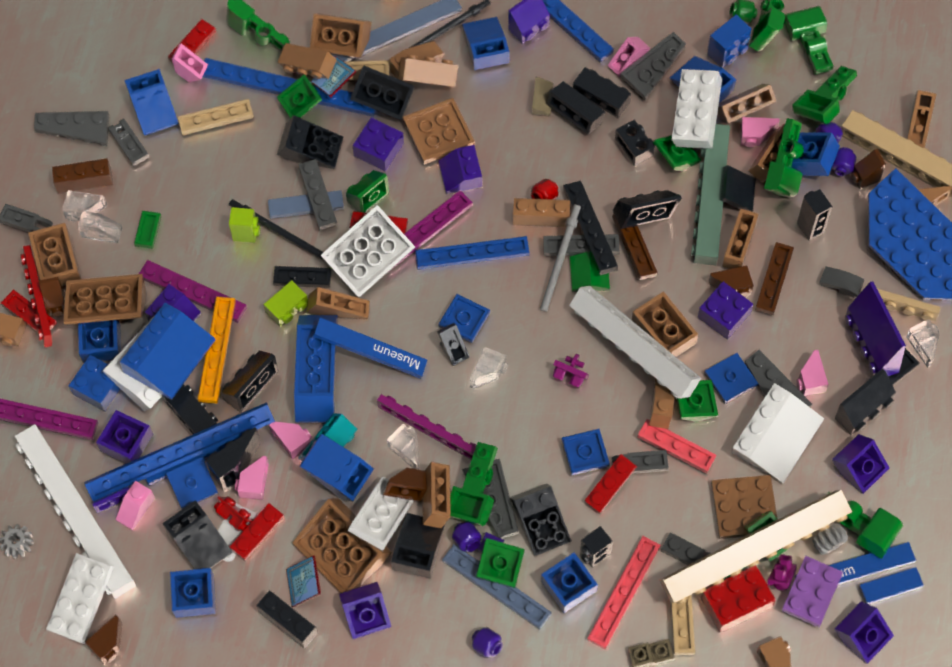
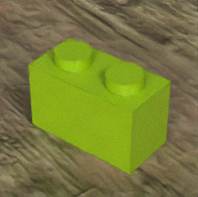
[229,207,260,243]
[263,281,308,327]

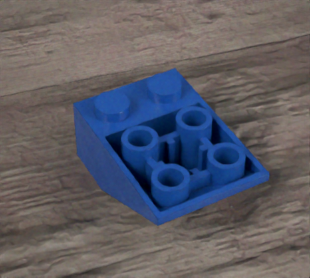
[462,17,509,70]
[669,56,736,103]
[125,69,179,136]
[300,434,374,501]

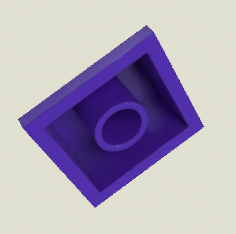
[508,0,550,44]
[439,145,482,194]
[145,284,202,322]
[832,434,890,494]
[339,582,391,639]
[835,601,894,664]

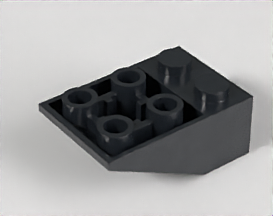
[277,115,343,169]
[206,427,261,492]
[510,483,571,556]
[162,500,233,569]
[391,513,445,578]

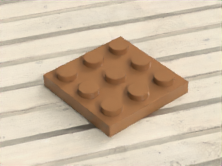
[403,98,475,165]
[711,475,777,539]

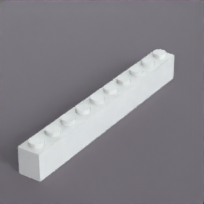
[15,424,136,599]

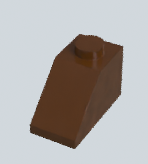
[851,149,886,189]
[709,266,754,297]
[39,277,65,317]
[383,468,427,501]
[85,615,122,664]

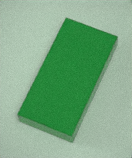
[134,211,161,249]

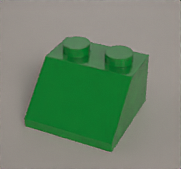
[346,170,389,213]

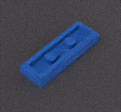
[859,567,924,604]

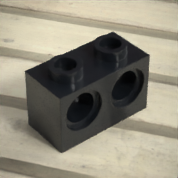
[615,119,655,166]
[580,526,613,567]

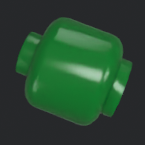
[729,0,757,24]

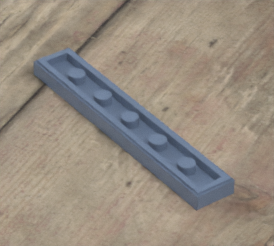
[442,544,552,630]

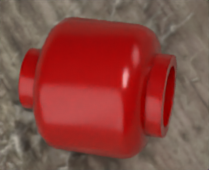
[531,179,559,200]

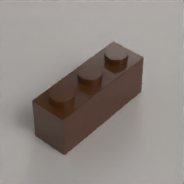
[52,158,113,193]

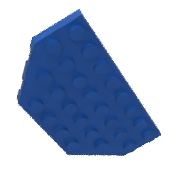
[868,168,952,301]

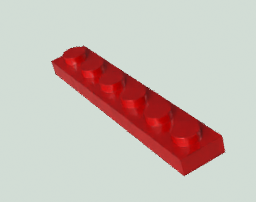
[20,245,52,348]

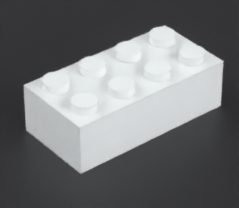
[672,69,722,149]

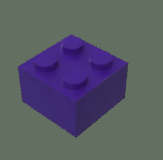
[353,117,404,172]
[698,281,753,340]
[96,410,154,464]

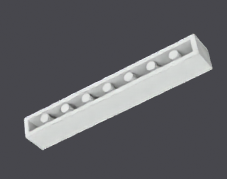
[569,286,701,399]

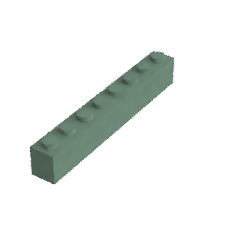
[691,124,730,266]

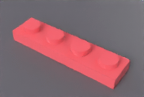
[637,419,717,474]

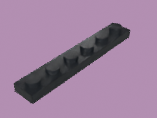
[563,180,618,275]

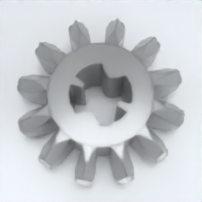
[0,524,34,559]
[812,524,848,554]

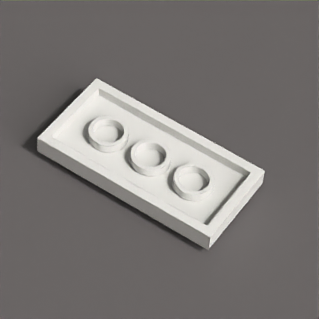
[348,476,414,551]
[46,553,114,644]

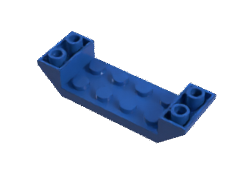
[294,315,338,423]

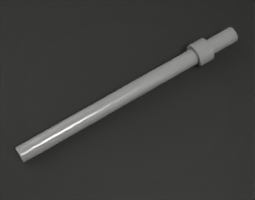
[540,204,581,312]

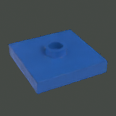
[438,294,490,343]
[704,353,758,404]
[561,429,610,476]
[166,457,218,509]

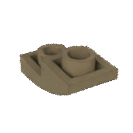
[628,639,675,667]

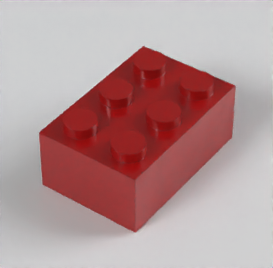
[701,565,776,633]

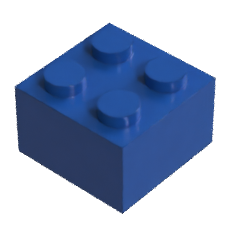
[707,15,752,68]
[791,133,840,176]
[78,320,121,363]
[69,355,120,412]
[541,552,598,613]
[170,568,216,618]

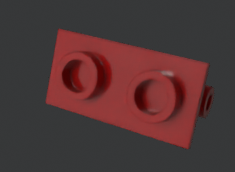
[214,496,253,531]

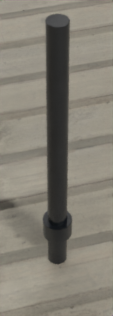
[407,0,491,49]
[229,199,324,260]

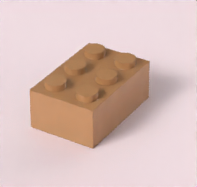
[28,223,81,286]
[632,291,699,357]

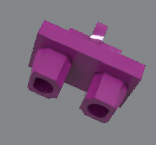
[553,353,589,388]
[768,554,797,591]

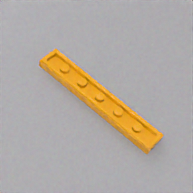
[198,296,236,404]

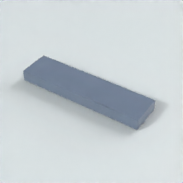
[268,190,344,219]

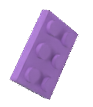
[782,556,843,627]

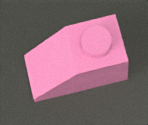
[608,37,650,77]
[172,44,208,82]
[741,117,779,147]
[797,350,828,396]
[269,421,312,459]
[235,456,269,500]
[116,481,155,530]

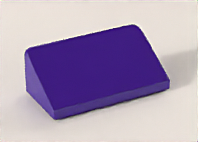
[91,486,130,513]

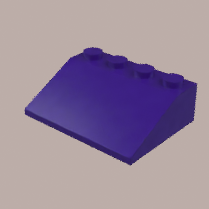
[845,281,906,376]

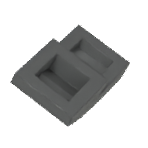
[820,266,864,296]

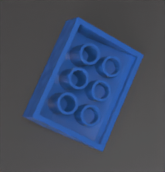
[120,303,216,400]

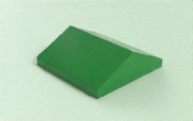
[277,74,322,118]
[653,135,701,172]
[570,252,610,292]
[677,380,719,422]
[476,538,525,588]

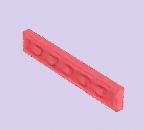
[587,536,660,650]

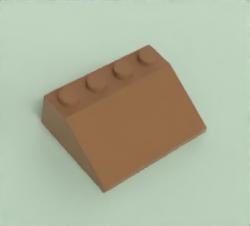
[63,274,146,325]
[292,498,393,593]

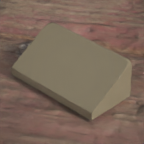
[532,77,554,116]

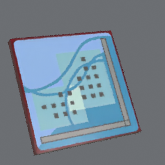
[311,56,356,97]
[286,556,321,607]

